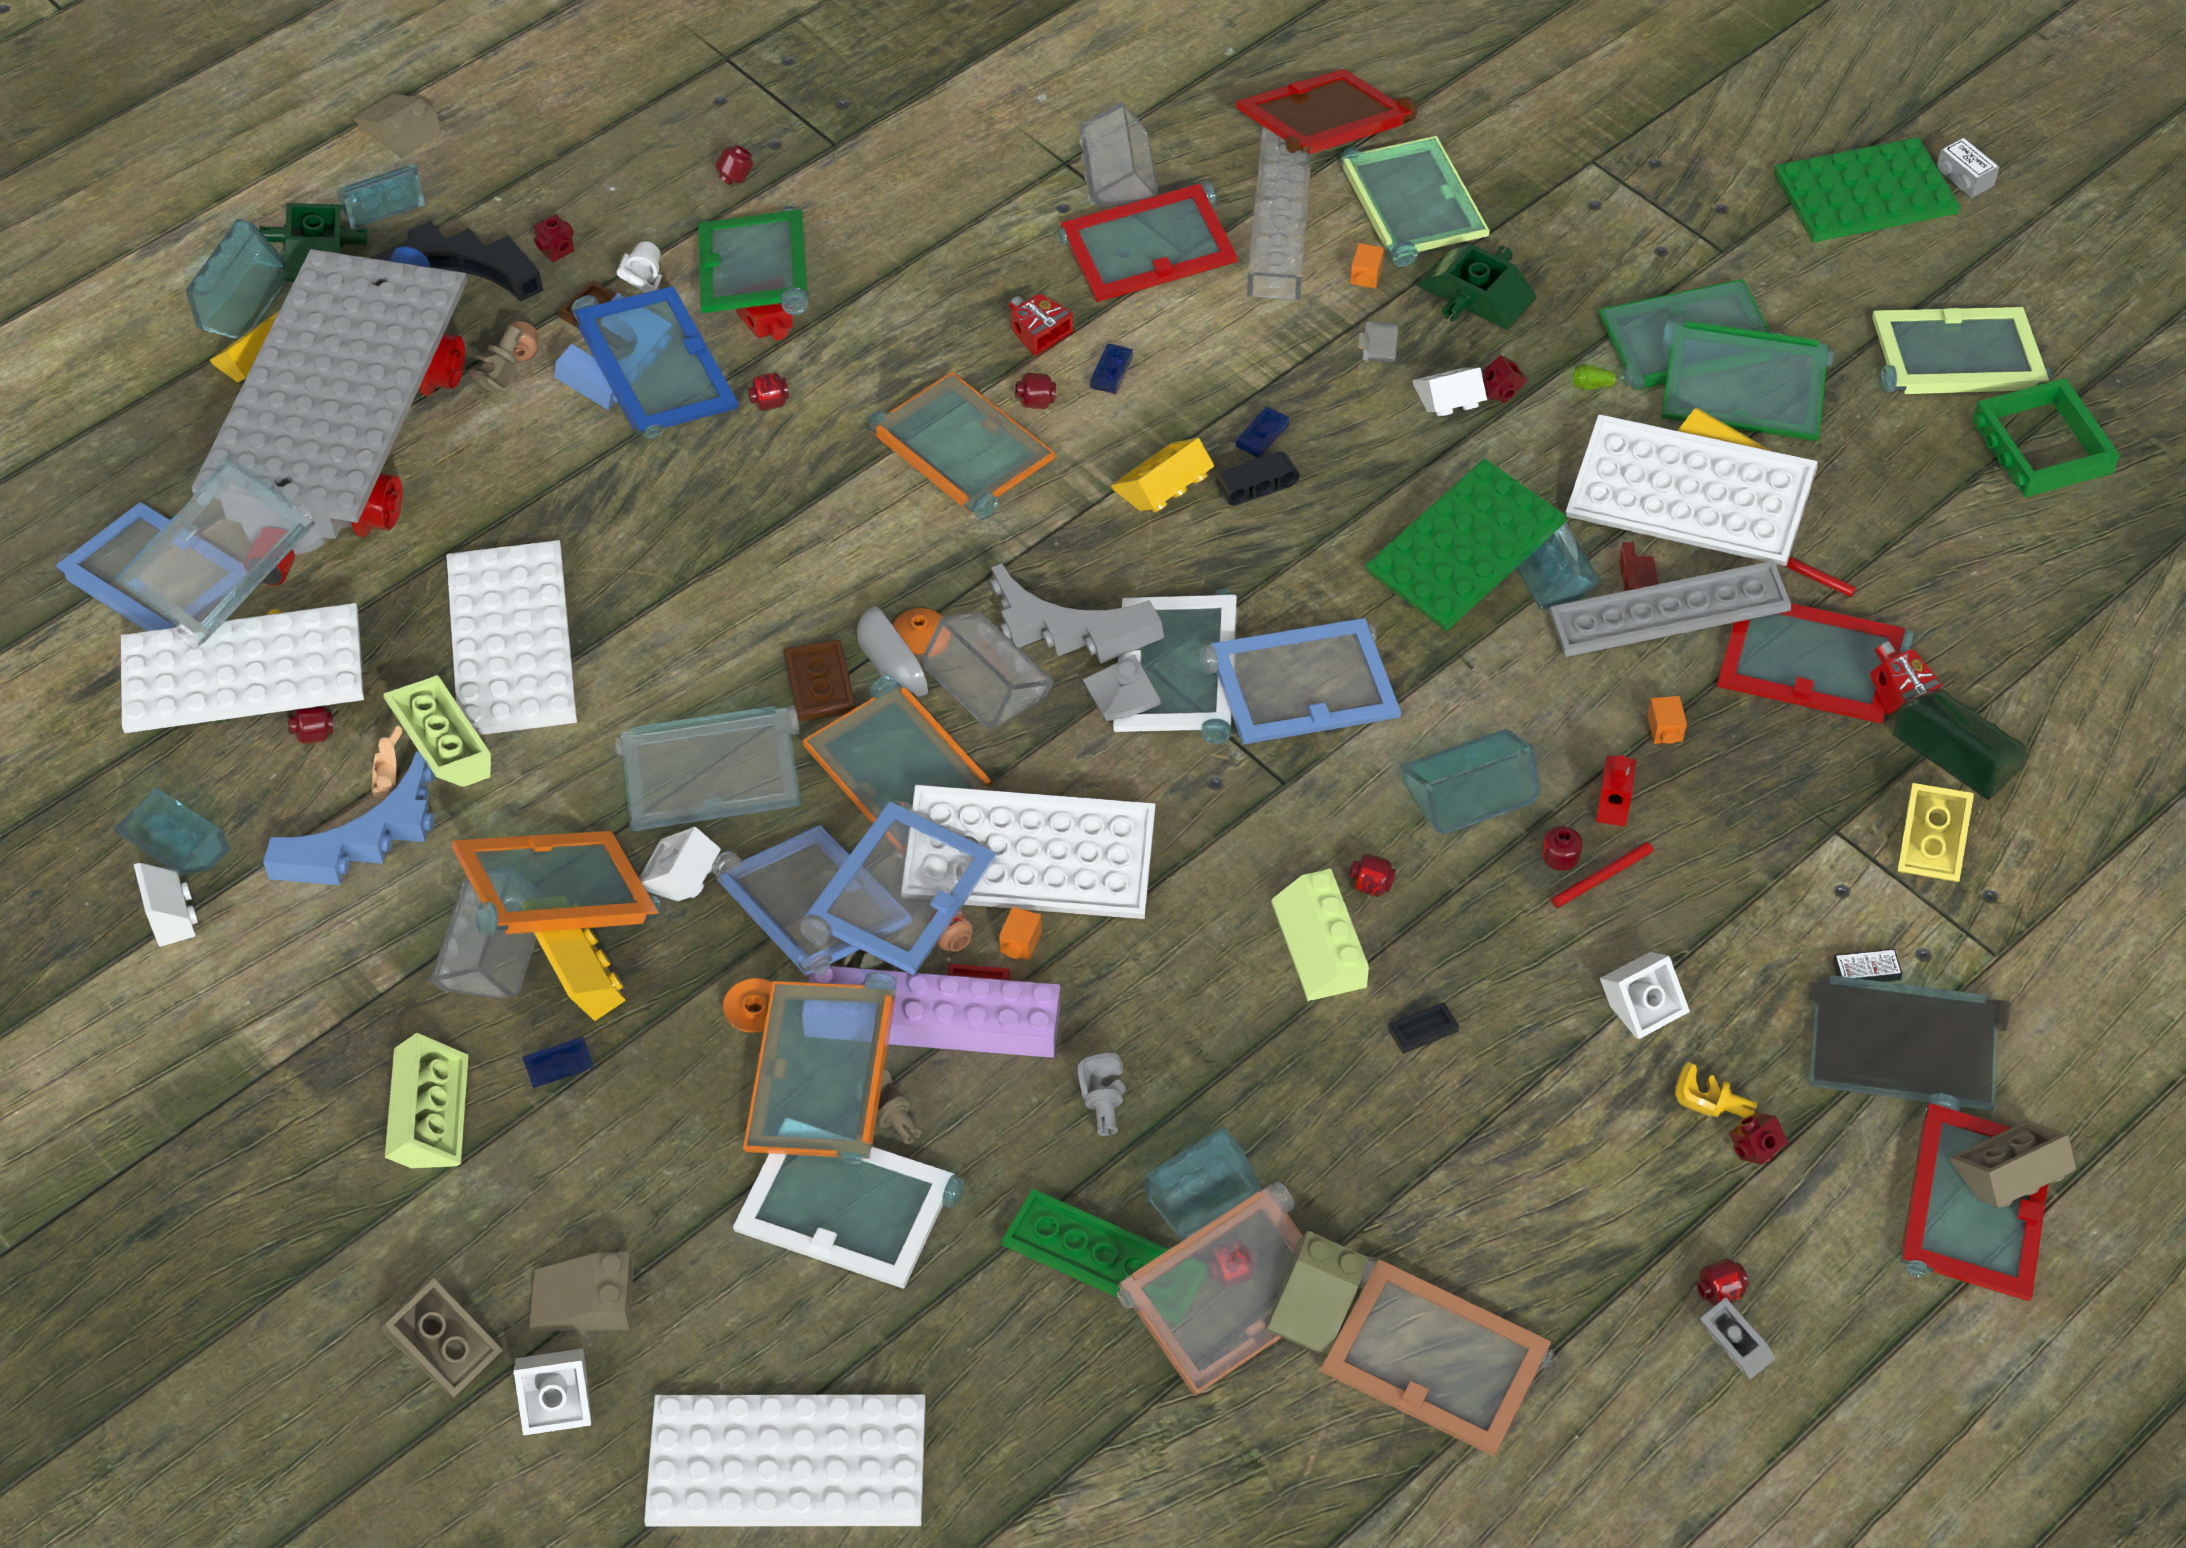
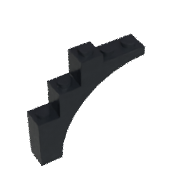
[370,221,543,302]

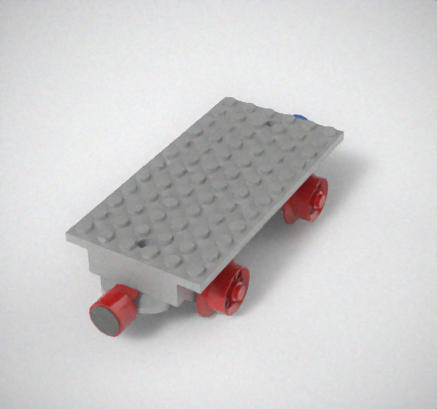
[192,247,468,585]

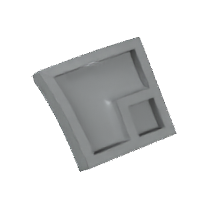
[1083,654,1161,721]

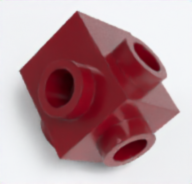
[534,214,574,263]
[1482,355,1528,403]
[1729,1112,1788,1164]

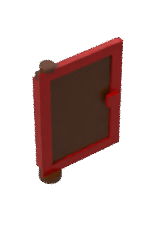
[1235,69,1417,154]

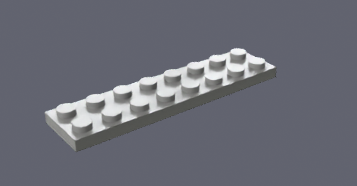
[1550,561,1791,657]

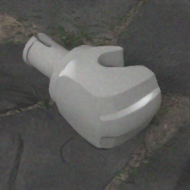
[1078,1052,1126,1136]

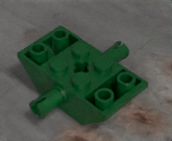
[259,203,368,282]
[1417,244,1536,330]

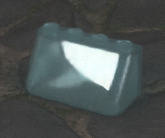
[186,219,286,338]
[1400,728,1540,834]

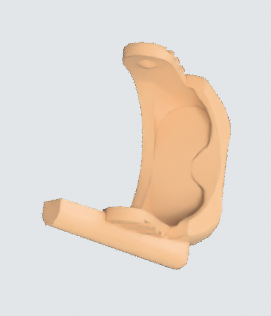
[371,726,402,799]

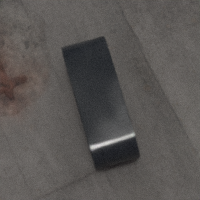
[1215,451,1300,506]

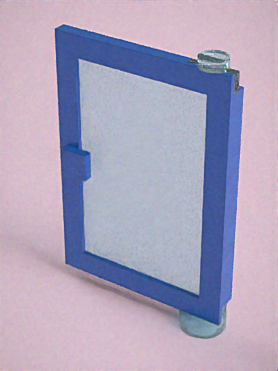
[571,286,739,440]

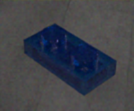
[1090,343,1133,394]
[1236,406,1289,458]
[522,1036,594,1088]

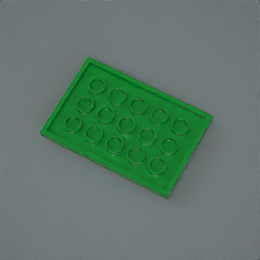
[1773,137,1960,243]
[1365,458,1567,631]

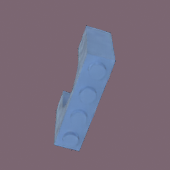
[554,293,672,410]

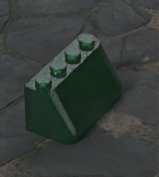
[1892,689,2027,801]

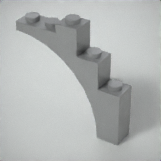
[990,563,1164,664]

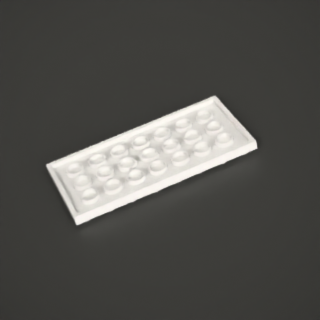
[1566,414,1818,566]
[447,540,577,735]
[121,603,364,733]
[901,785,1155,919]
[644,1395,925,1526]

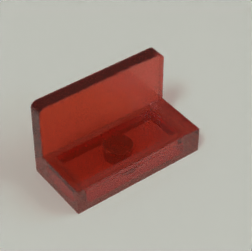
[1619,542,1658,591]

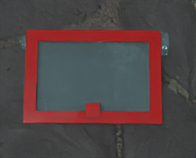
[1057,181,1238,303]
[1717,603,1914,724]
[1900,1093,2048,1301]

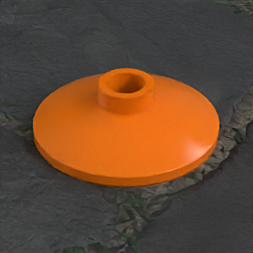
[892,608,949,655]
[723,978,772,1033]

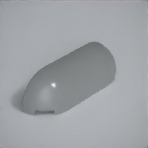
[857,606,928,697]

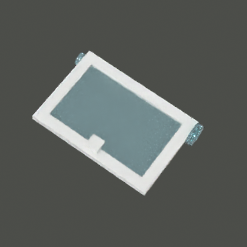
[1113,589,1237,744]
[733,1119,964,1289]

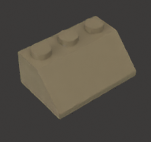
[1950,1120,2077,1208]

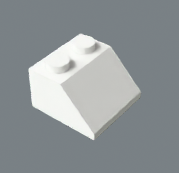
[1412,368,1487,416]
[639,827,721,901]
[134,863,198,947]
[1600,952,1690,1039]
[514,1348,591,1435]

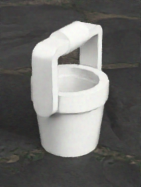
[616,241,662,293]

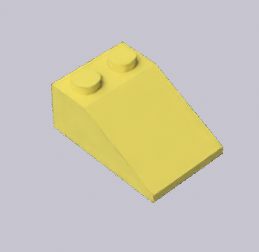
[1897,783,1974,882]

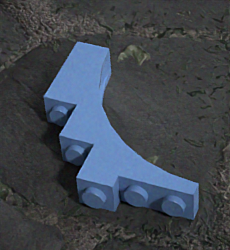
[263,751,435,885]

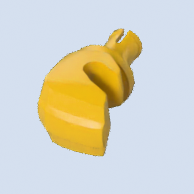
[1675,1062,1758,1118]

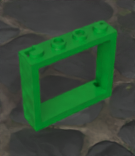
[1972,378,2120,498]

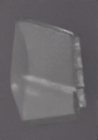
[1078,102,1159,207]
[923,612,1054,728]
[430,868,542,999]

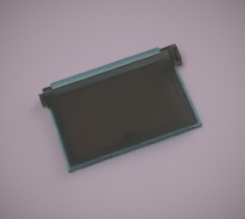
[1809,975,2010,1111]

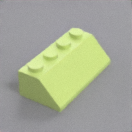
[384,675,491,787]
[1271,869,1369,1001]
[385,1033,469,1168]

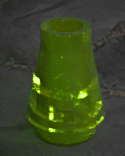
[1573,364,1616,391]

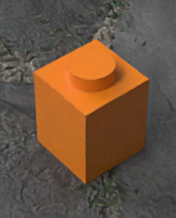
[1350,243,1384,289]
[1647,696,1687,744]
[999,906,1042,961]

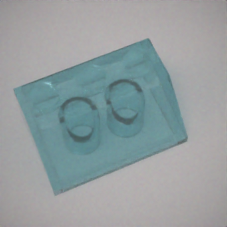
[336,163,425,229]
[1517,522,1601,610]
[114,787,230,875]
[1145,1127,1261,1241]

